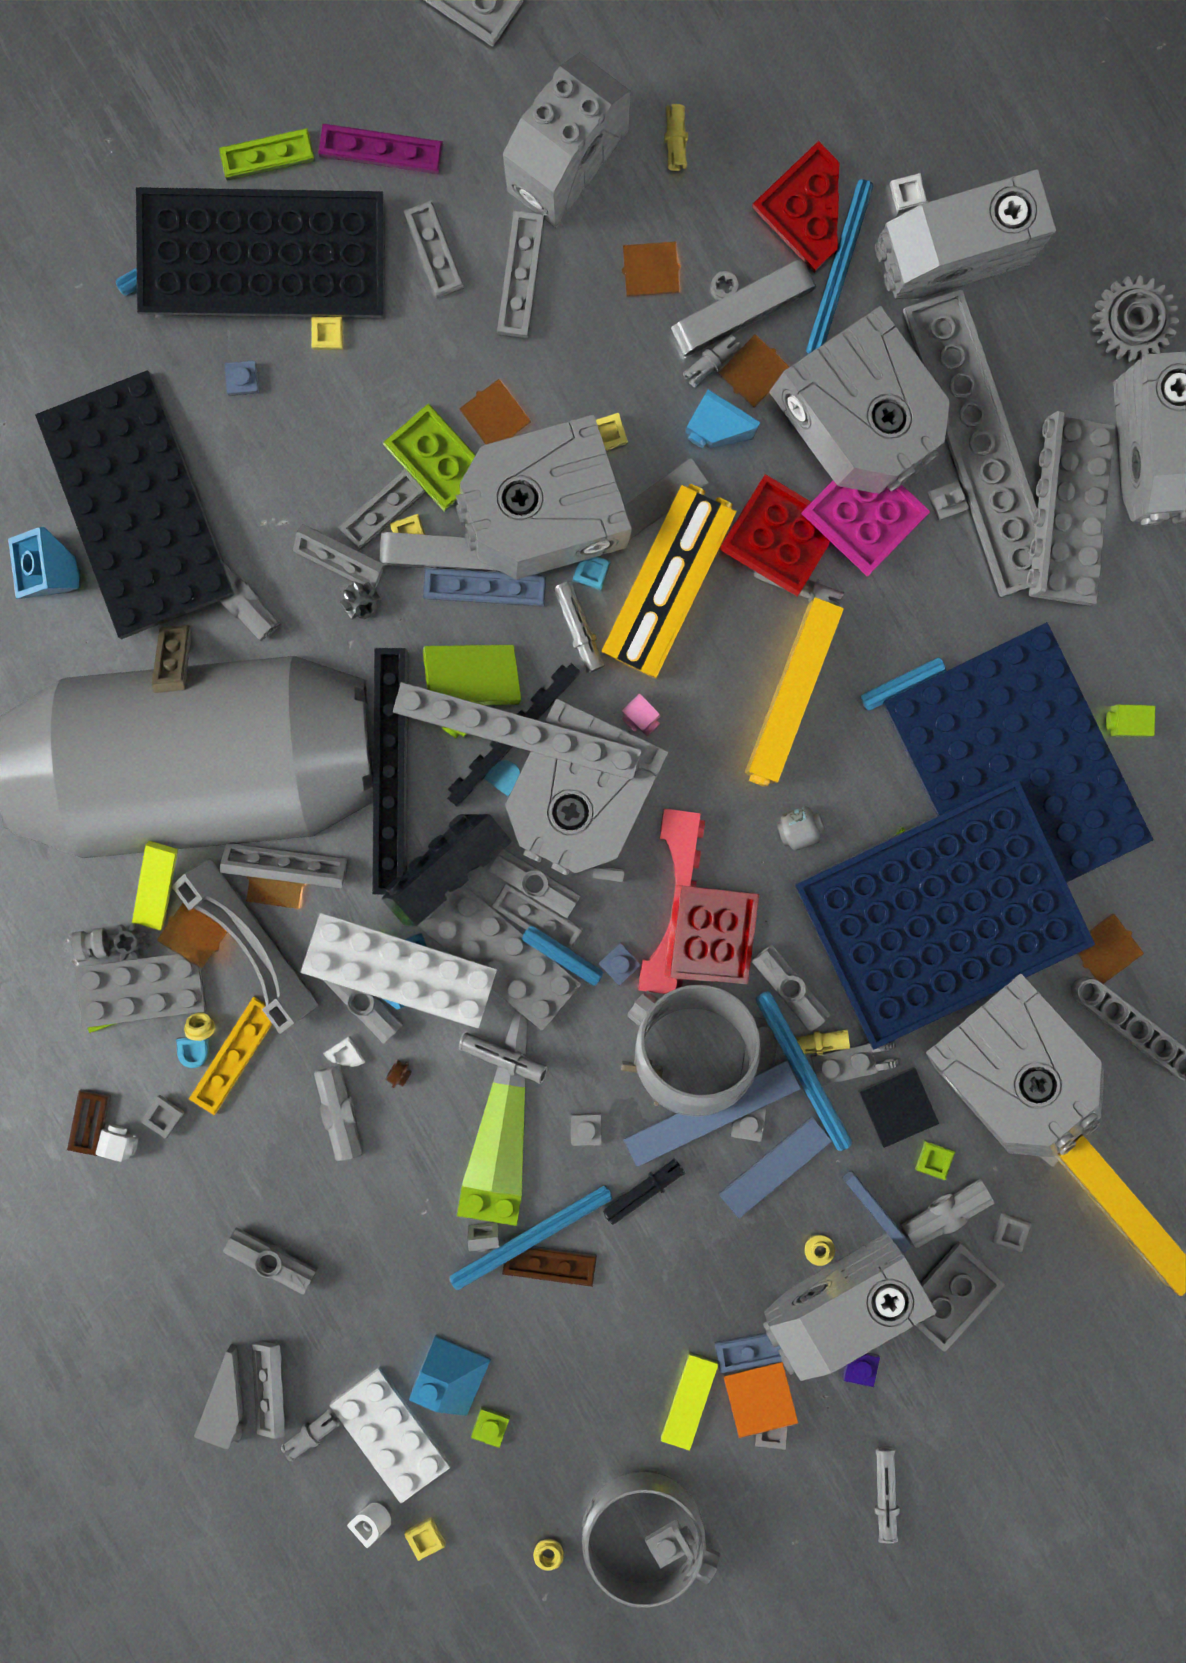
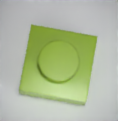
[471,1406,510,1448]

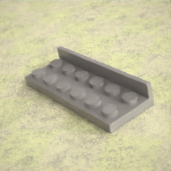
[1027,411,1115,606]

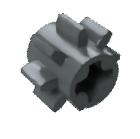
[340,582,381,620]
[109,923,148,961]

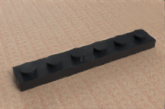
[447,663,580,807]

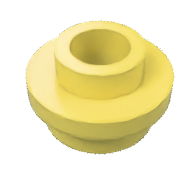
[184,1013,215,1041]
[804,1235,835,1266]
[533,1539,564,1571]

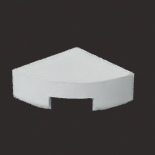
[323,1036,366,1067]

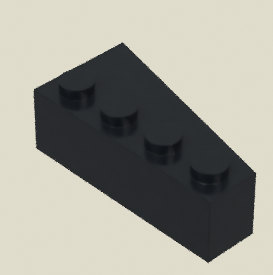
[381,814,512,927]

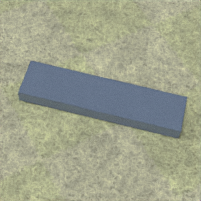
[423,568,546,607]
[719,1117,832,1218]
[715,1332,782,1373]

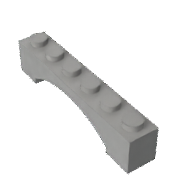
[171,858,319,1034]

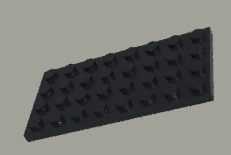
[136,187,384,318]
[35,370,235,640]

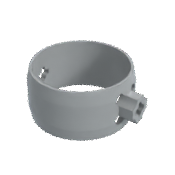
[627,985,761,1117]
[582,1471,720,1608]

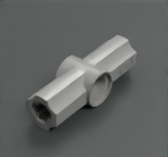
[220,559,280,641]
[489,849,581,919]
[751,944,830,1032]
[323,980,403,1044]
[314,1065,362,1161]
[901,1179,995,1249]
[223,1227,317,1295]

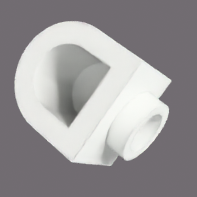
[96,1125,138,1162]
[347,1503,391,1548]

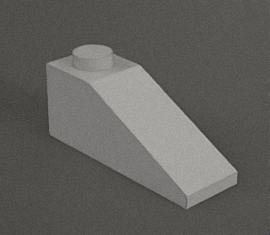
[194,1344,245,1450]

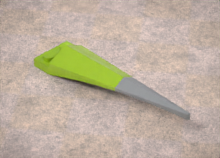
[457,1009,527,1226]

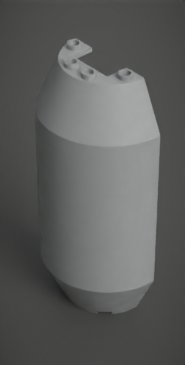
[0,656,373,858]

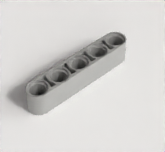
[671,259,817,356]
[379,532,503,573]
[1071,977,1186,1081]

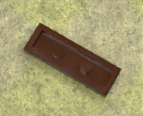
[502,1246,597,1287]

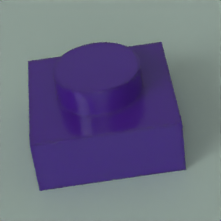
[843,1353,880,1387]

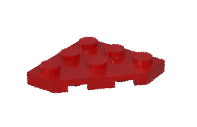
[752,140,840,273]

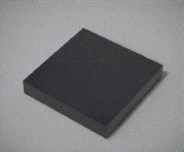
[859,1067,939,1148]

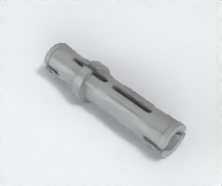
[553,581,605,673]
[458,1032,548,1084]
[875,1446,900,1544]

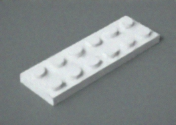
[300,913,497,1028]

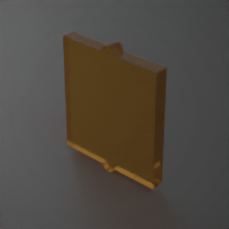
[622,241,681,297]
[718,334,789,408]
[459,379,531,445]
[246,876,306,909]
[157,903,228,969]
[1077,913,1144,984]

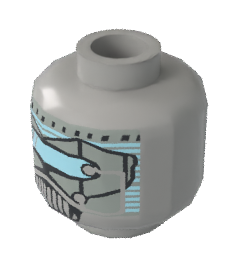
[777,806,825,850]

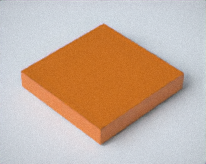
[724,1362,798,1438]

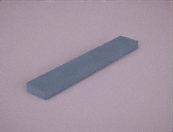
[624,1060,801,1167]

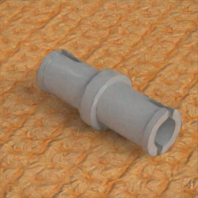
[683,333,741,388]
[281,1409,341,1462]

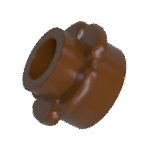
[385,1059,412,1088]

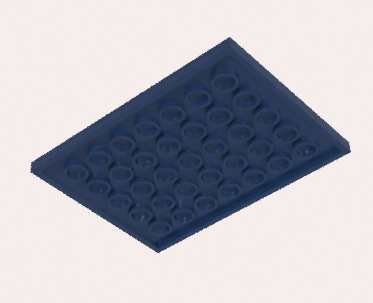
[883,622,1154,883]
[794,778,1095,1050]

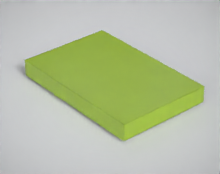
[383,403,476,512]
[423,645,521,705]

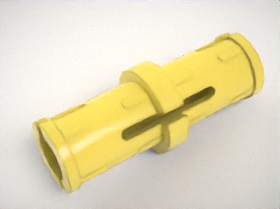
[664,104,688,171]
[795,1029,850,1056]

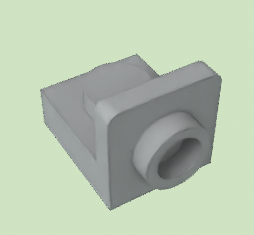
[645,1519,696,1569]

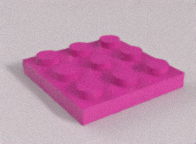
[801,481,930,577]

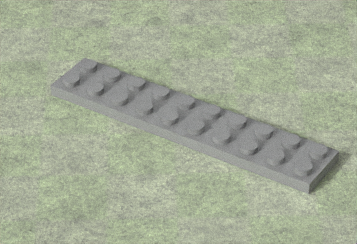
[903,289,1037,598]

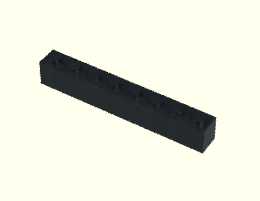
[372,648,408,895]

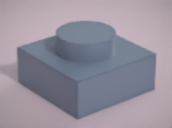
[225,361,259,396]
[598,943,641,986]

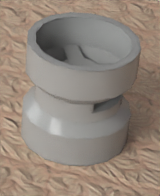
[71,928,110,962]

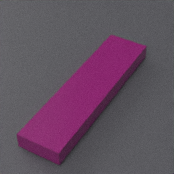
[318,124,444,175]

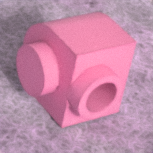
[622,694,661,737]

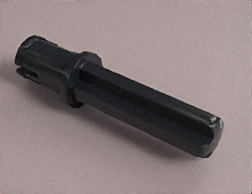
[603,1158,686,1225]

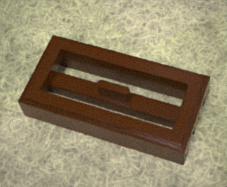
[67,1089,111,1156]

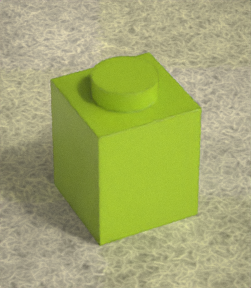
[1106,704,1155,738]

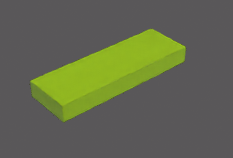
[219,128,315,181]

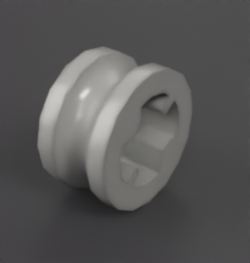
[710,271,739,301]

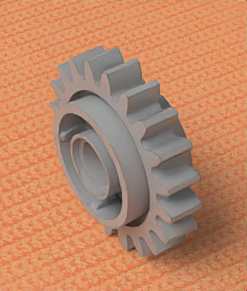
[1092,275,1179,363]

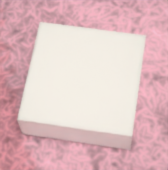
[890,173,928,213]

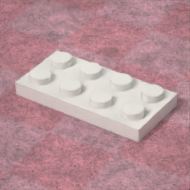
[329,1367,451,1503]

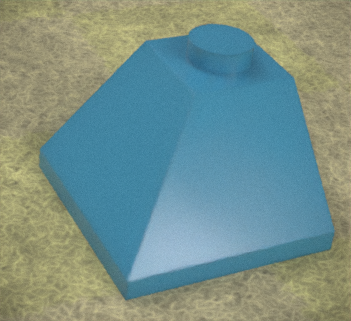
[685,389,761,448]
[8,527,80,599]
[409,1335,491,1416]

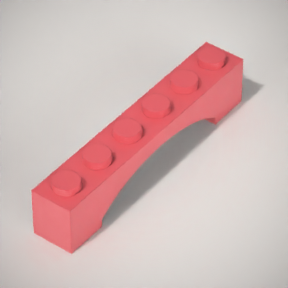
[638,808,705,994]

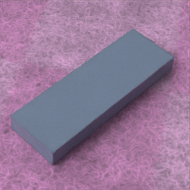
[842,1171,912,1253]

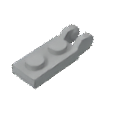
[811,1040,900,1086]

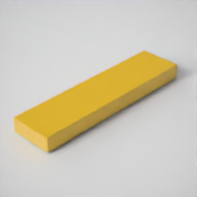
[189,996,272,1115]

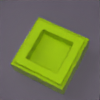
[915,1141,955,1180]

